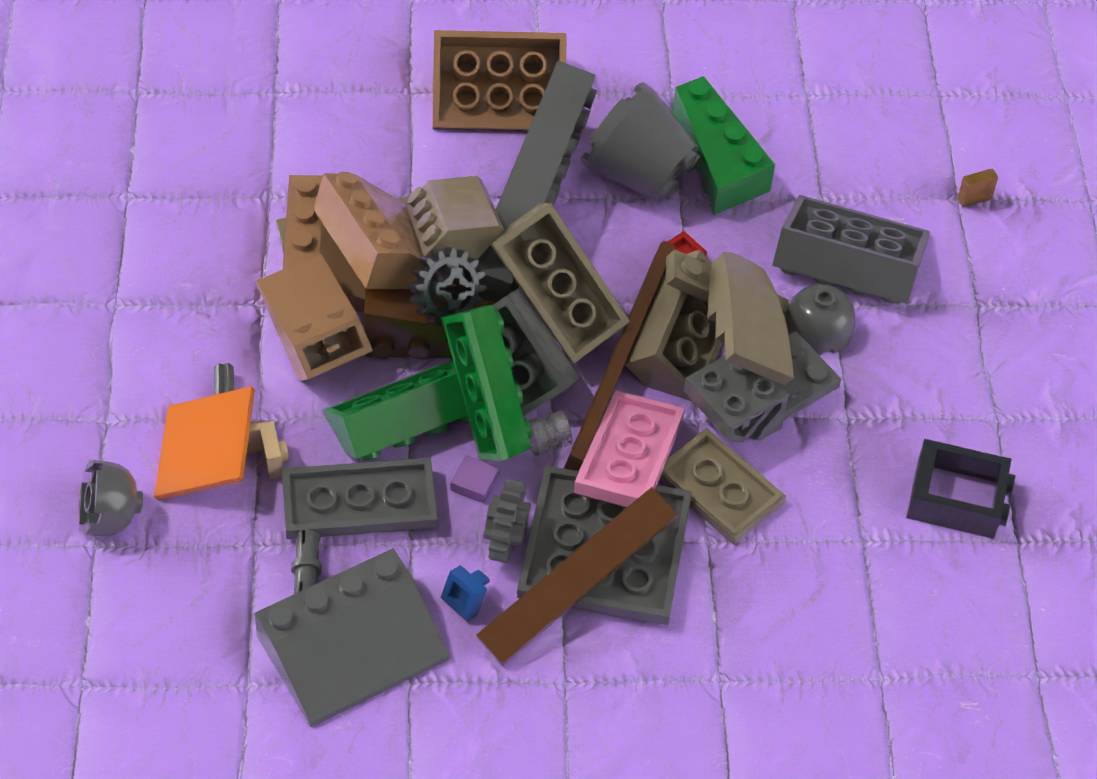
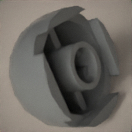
[786,284,855,355]
[79,460,143,536]

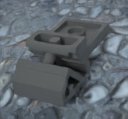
[684,331,841,443]

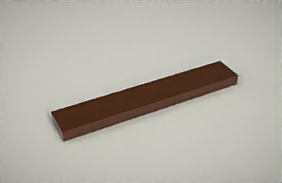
[476,487,677,666]

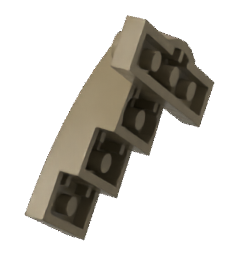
[666,249,794,386]

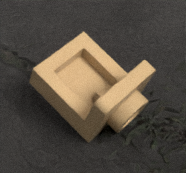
[247,420,289,480]

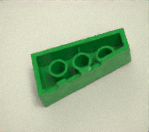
[672,76,775,215]

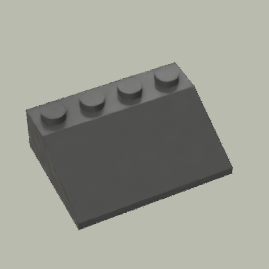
[772,195,930,304]
[254,548,450,727]

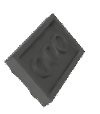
[282,457,438,539]

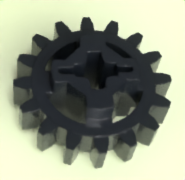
[408,246,487,326]

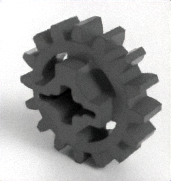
[483,479,531,563]

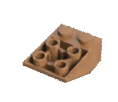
[255,253,373,381]

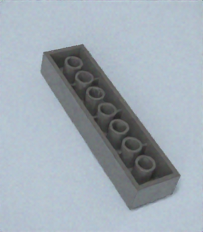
[475,61,597,301]

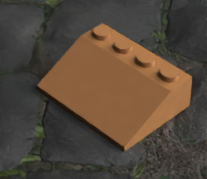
[432,30,567,131]
[313,171,455,289]
[283,175,365,311]

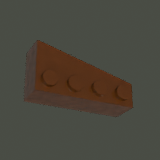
[364,288,498,359]

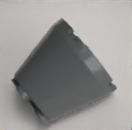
[581,82,701,200]

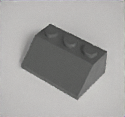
[494,288,580,416]

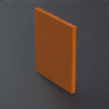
[154,386,255,500]

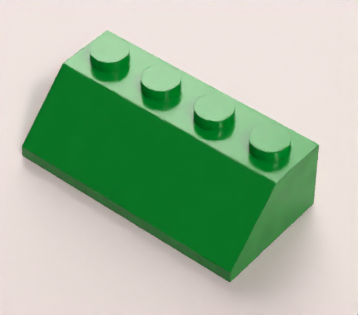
[442,304,532,461]
[323,359,469,461]

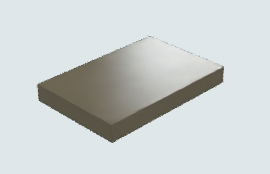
[659,428,786,544]

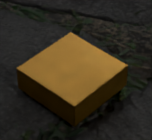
[957,168,998,208]

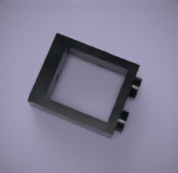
[906,438,1016,539]

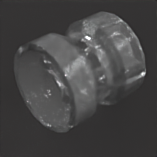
[528,410,572,456]

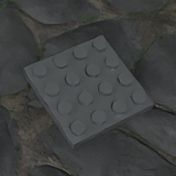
[517,465,692,625]

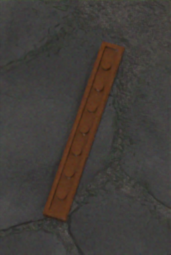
[564,241,675,471]

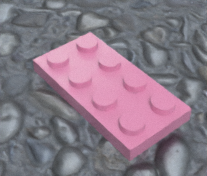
[573,390,685,507]

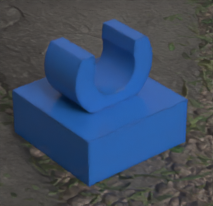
[440,565,490,621]

